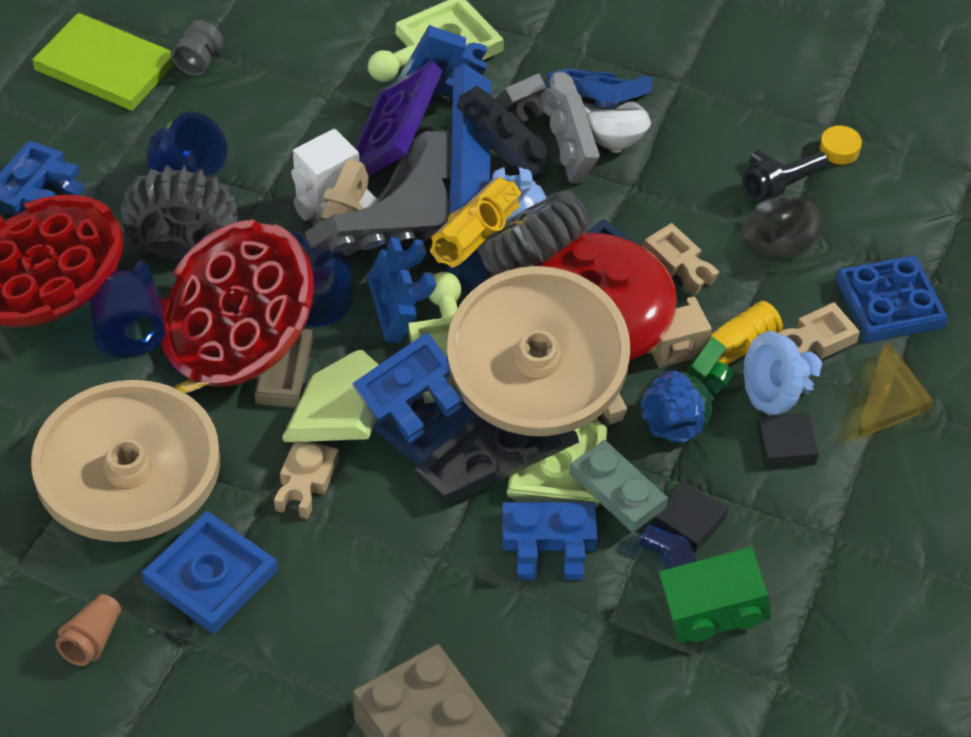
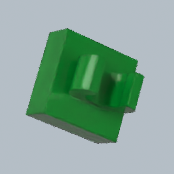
[684,337,734,397]

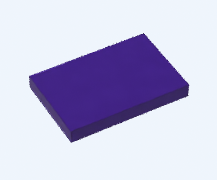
[355,61,443,176]

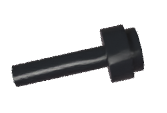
[742,150,828,203]

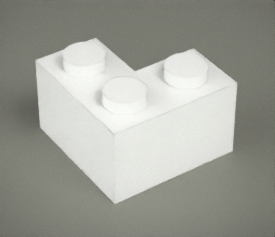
[291,128,377,258]

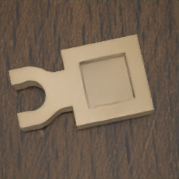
[642,223,719,296]
[778,302,860,359]
[274,442,339,519]

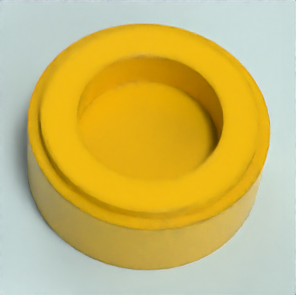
[820,126,862,165]

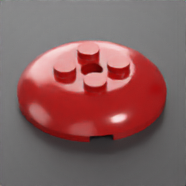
[0,195,123,327]
[159,220,314,386]
[535,233,677,361]

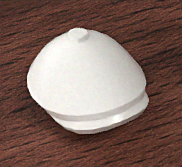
[583,101,651,153]

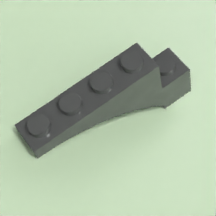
[305,131,452,252]

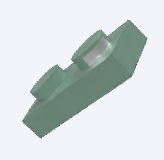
[569,440,668,533]

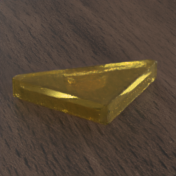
[857,343,933,438]

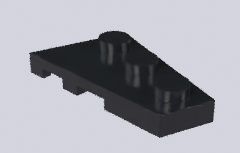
[415,415,579,505]

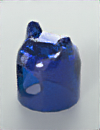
[145,111,227,178]
[292,231,352,327]
[89,261,165,358]

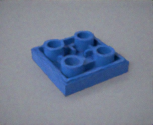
[835,255,948,343]

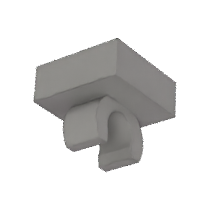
[495,74,546,124]

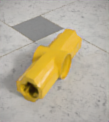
[430,177,521,268]

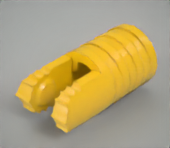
[709,301,783,366]

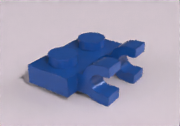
[398,25,487,101]
[0,140,85,216]
[367,238,437,344]
[353,332,462,445]
[502,502,597,580]

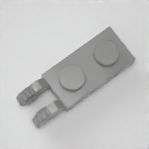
[539,71,600,183]

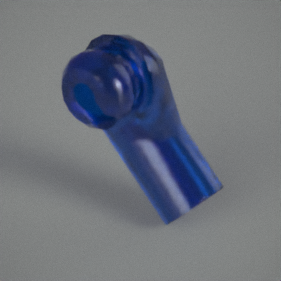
[640,524,697,569]

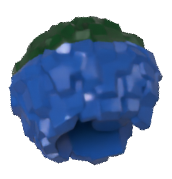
[640,370,714,444]

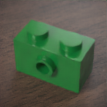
[659,547,771,644]

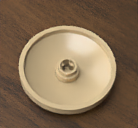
[447,266,630,436]
[31,380,220,542]

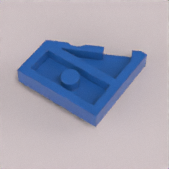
[545,68,653,108]

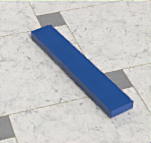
[448,63,492,292]

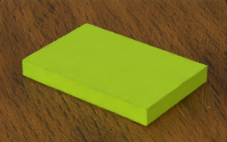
[32,13,175,111]

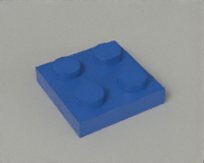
[142,511,278,634]

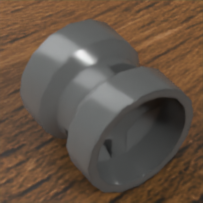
[171,20,223,76]

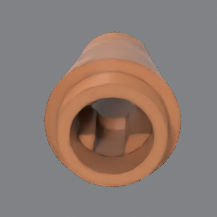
[56,594,121,666]

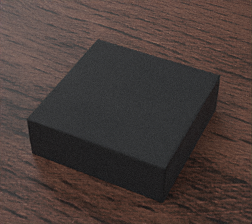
[756,413,819,468]
[653,482,728,553]

